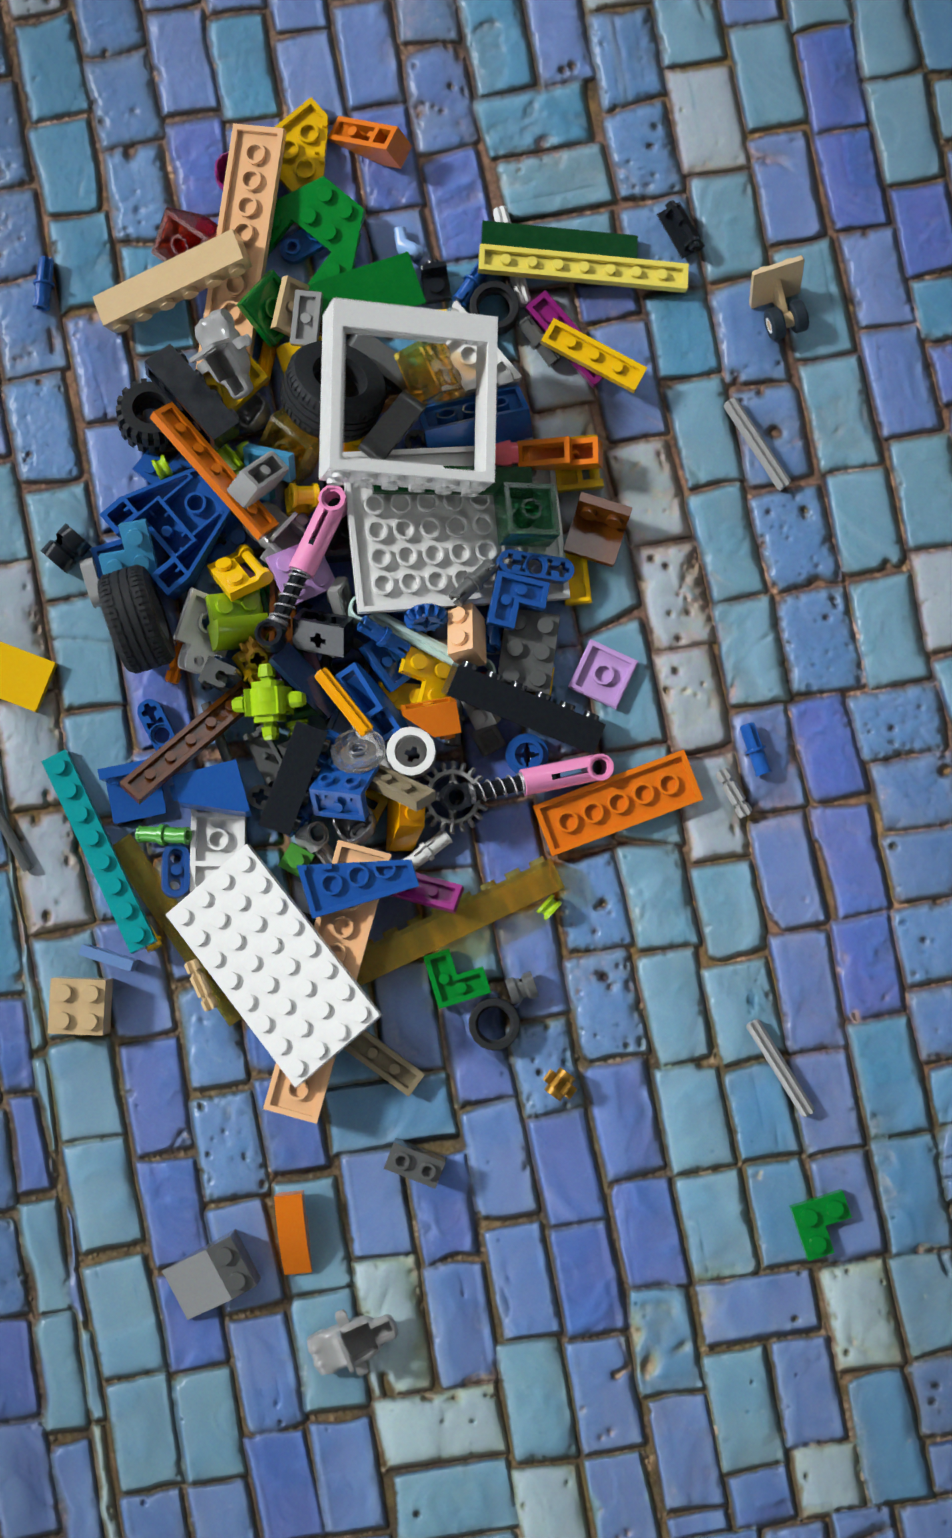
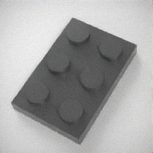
[498,609,560,695]

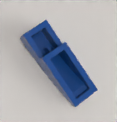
[334,662,409,744]

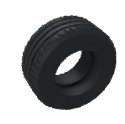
[280,341,387,443]
[97,565,176,674]

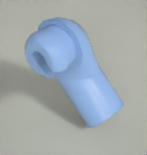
[393,226,424,261]

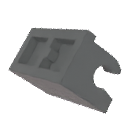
[198,656,244,693]
[243,724,283,786]

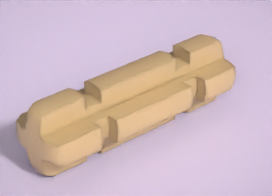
[184,959,218,1011]

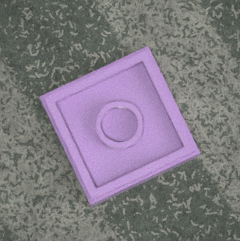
[568,639,639,710]

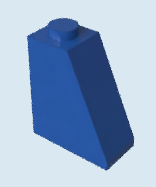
[169,759,252,817]

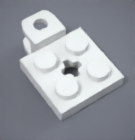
[173,588,227,674]

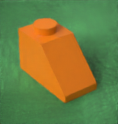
[400,696,462,740]

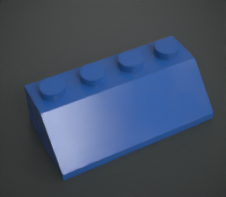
[419,385,533,448]

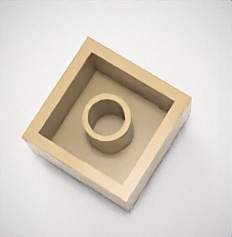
[48,976,113,1036]

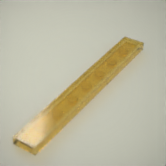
[113,833,243,1026]

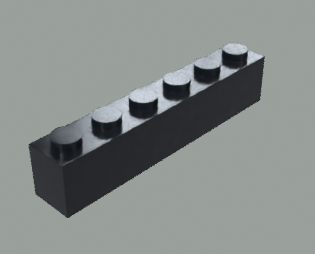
[441,660,606,755]

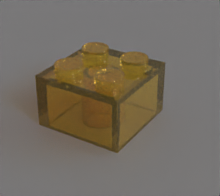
[393,341,463,404]
[258,408,320,485]

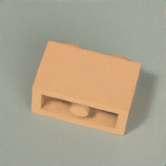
[448,603,486,666]

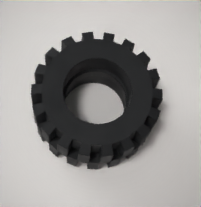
[116,378,174,453]

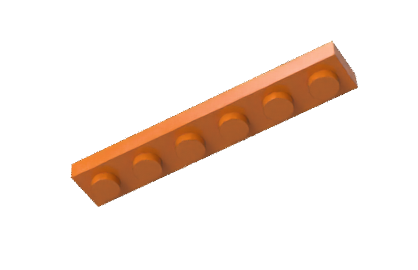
[150,402,280,540]

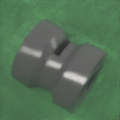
[505,971,539,1005]

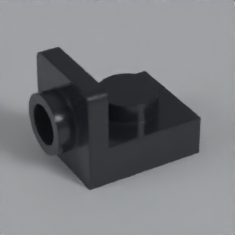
[420,259,452,305]

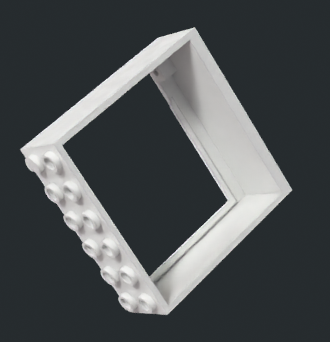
[319,298,498,497]

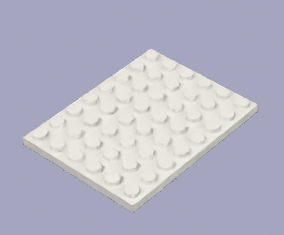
[343,446,570,614]

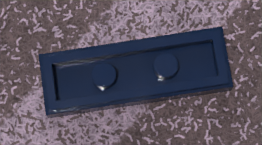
[268,642,338,720]

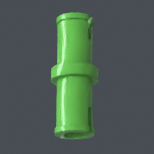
[135,824,192,846]

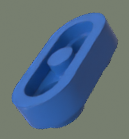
[280,229,325,265]
[161,843,190,899]

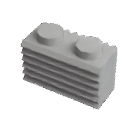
[227,451,289,509]

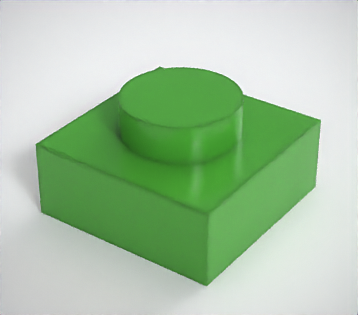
[278,842,316,878]

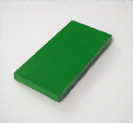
[309,251,426,323]

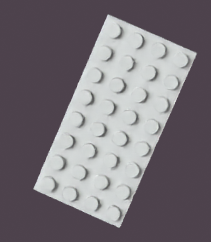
[166,844,382,1087]

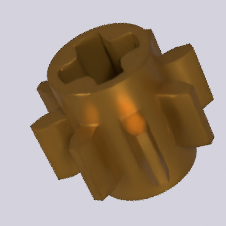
[236,636,272,671]
[543,1067,577,1102]

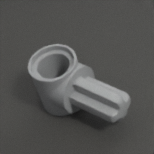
[295,821,335,864]

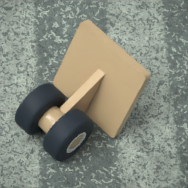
[749,255,809,341]

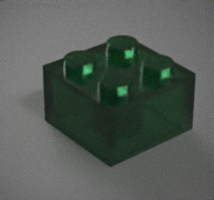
[493,482,561,547]

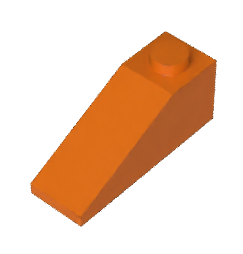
[328,116,412,169]

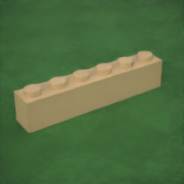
[93,229,253,333]

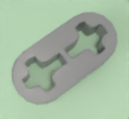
[79,556,101,608]

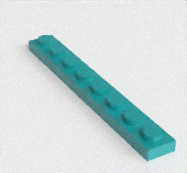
[41,749,158,954]

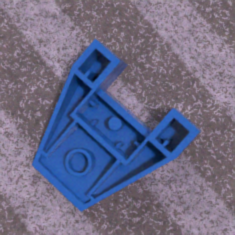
[99,468,232,601]

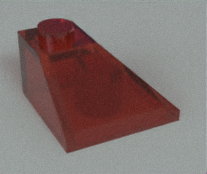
[151,207,218,262]

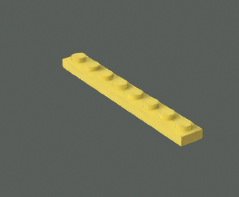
[478,244,689,293]

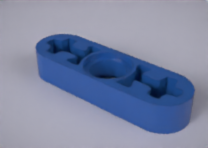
[496,549,574,584]
[137,699,186,771]

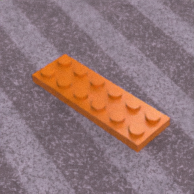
[533,749,704,856]

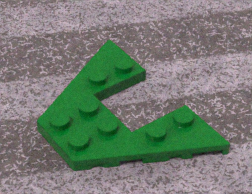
[268,176,366,291]

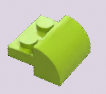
[205,589,269,652]

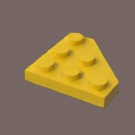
[275,97,329,193]

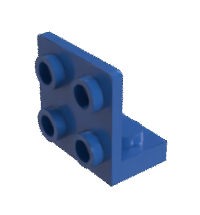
[309,757,379,821]
[97,759,167,824]

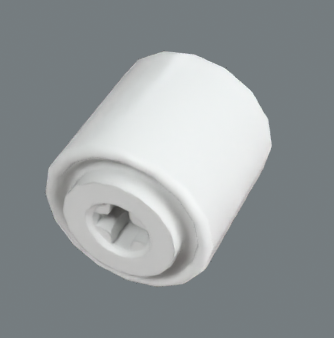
[386,727,437,779]

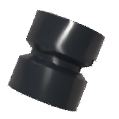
[40,523,92,574]

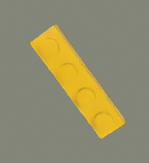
[541,318,647,394]

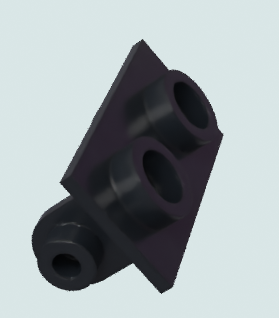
[657,200,705,259]

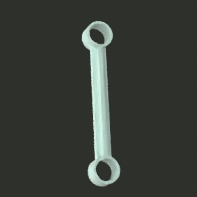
[347,596,496,673]

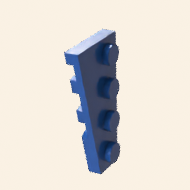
[297,859,419,919]

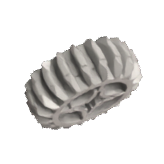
[423,761,489,834]

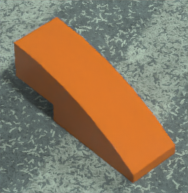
[517,436,603,470]
[274,1190,312,1275]

